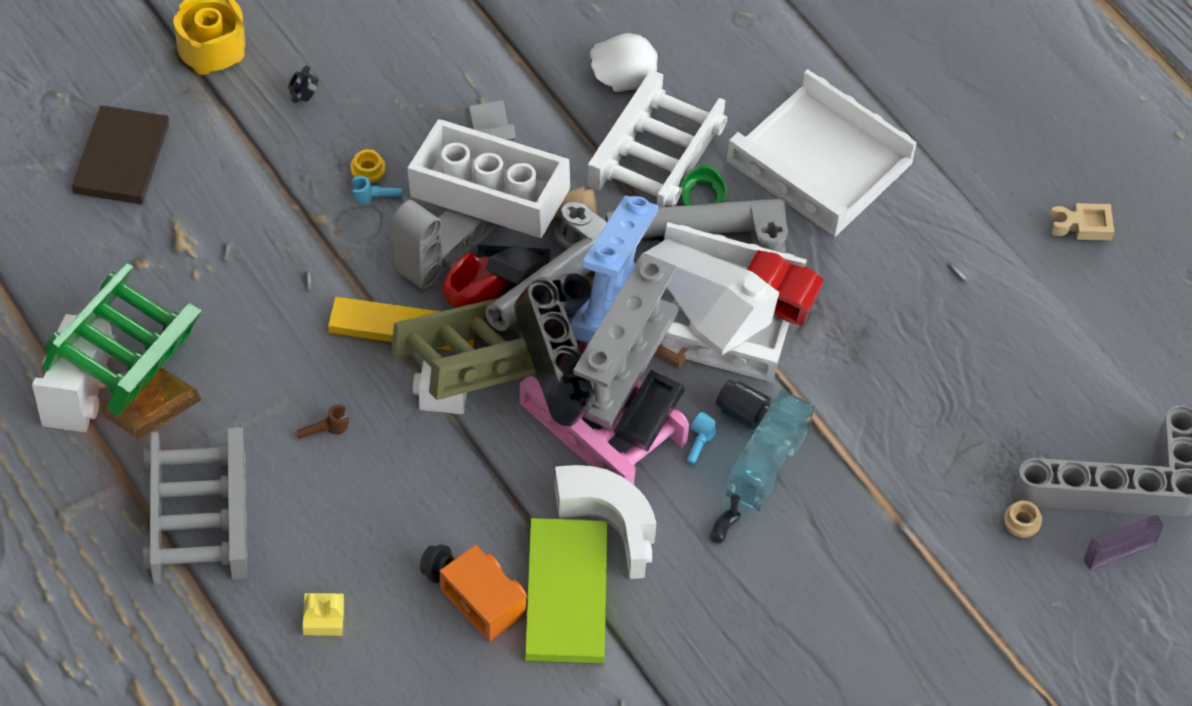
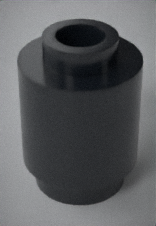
[716,379,774,430]

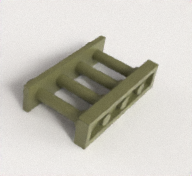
[391,298,560,400]

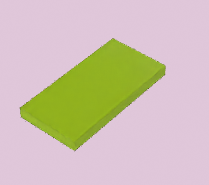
[525,518,607,664]

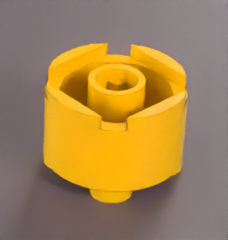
[173,0,246,75]

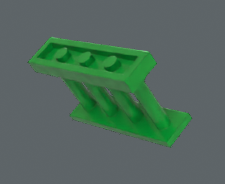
[42,263,201,417]

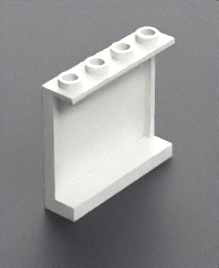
[726,69,917,237]
[660,222,807,383]

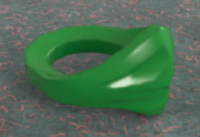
[681,164,727,206]

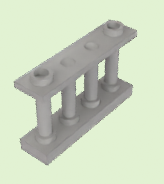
[573,253,678,430]
[143,427,248,584]

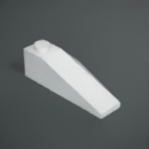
[644,239,779,355]

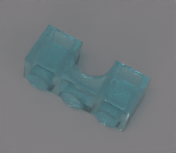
[726,390,815,512]

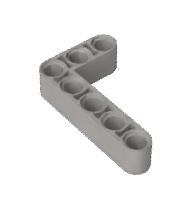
[392,200,498,290]
[1013,405,1192,517]

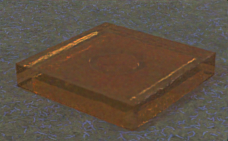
[100,368,201,440]

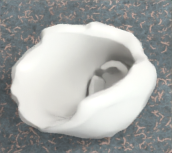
[590,33,658,92]

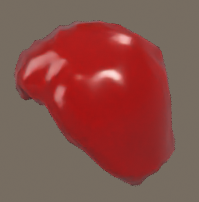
[442,252,511,308]

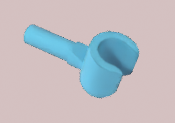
[352,176,402,204]
[686,412,716,465]

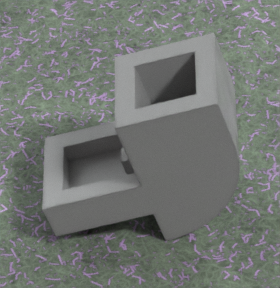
[465,100,516,141]

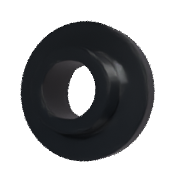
[420,544,454,583]

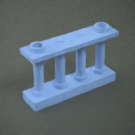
[570,195,659,343]

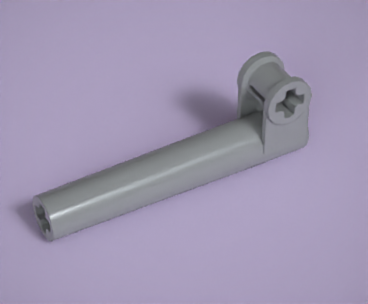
[606,198,788,253]
[486,202,607,331]

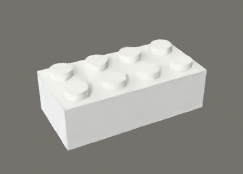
[407,119,570,238]

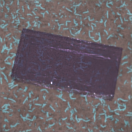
[1084,515,1164,571]

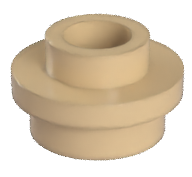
[1003,500,1042,538]

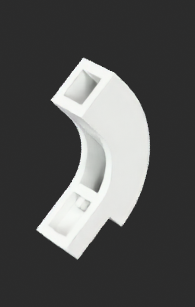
[554,465,656,579]

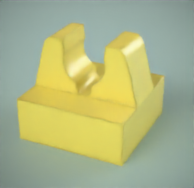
[303,593,344,636]

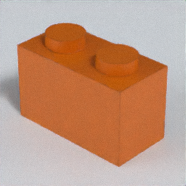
[440,545,527,643]

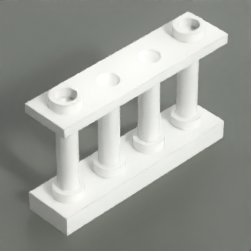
[587,70,727,208]

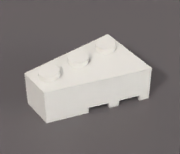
[32,314,117,433]

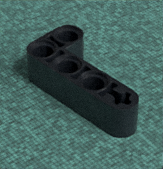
[514,273,595,426]

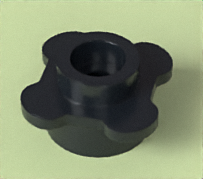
[288,65,319,103]

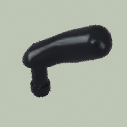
[710,494,741,543]

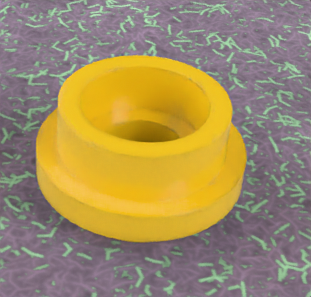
[350,149,386,183]

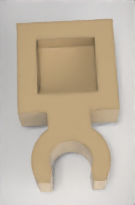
[1049,203,1114,241]

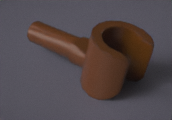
[296,405,350,439]

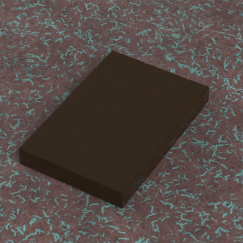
[72,105,169,204]

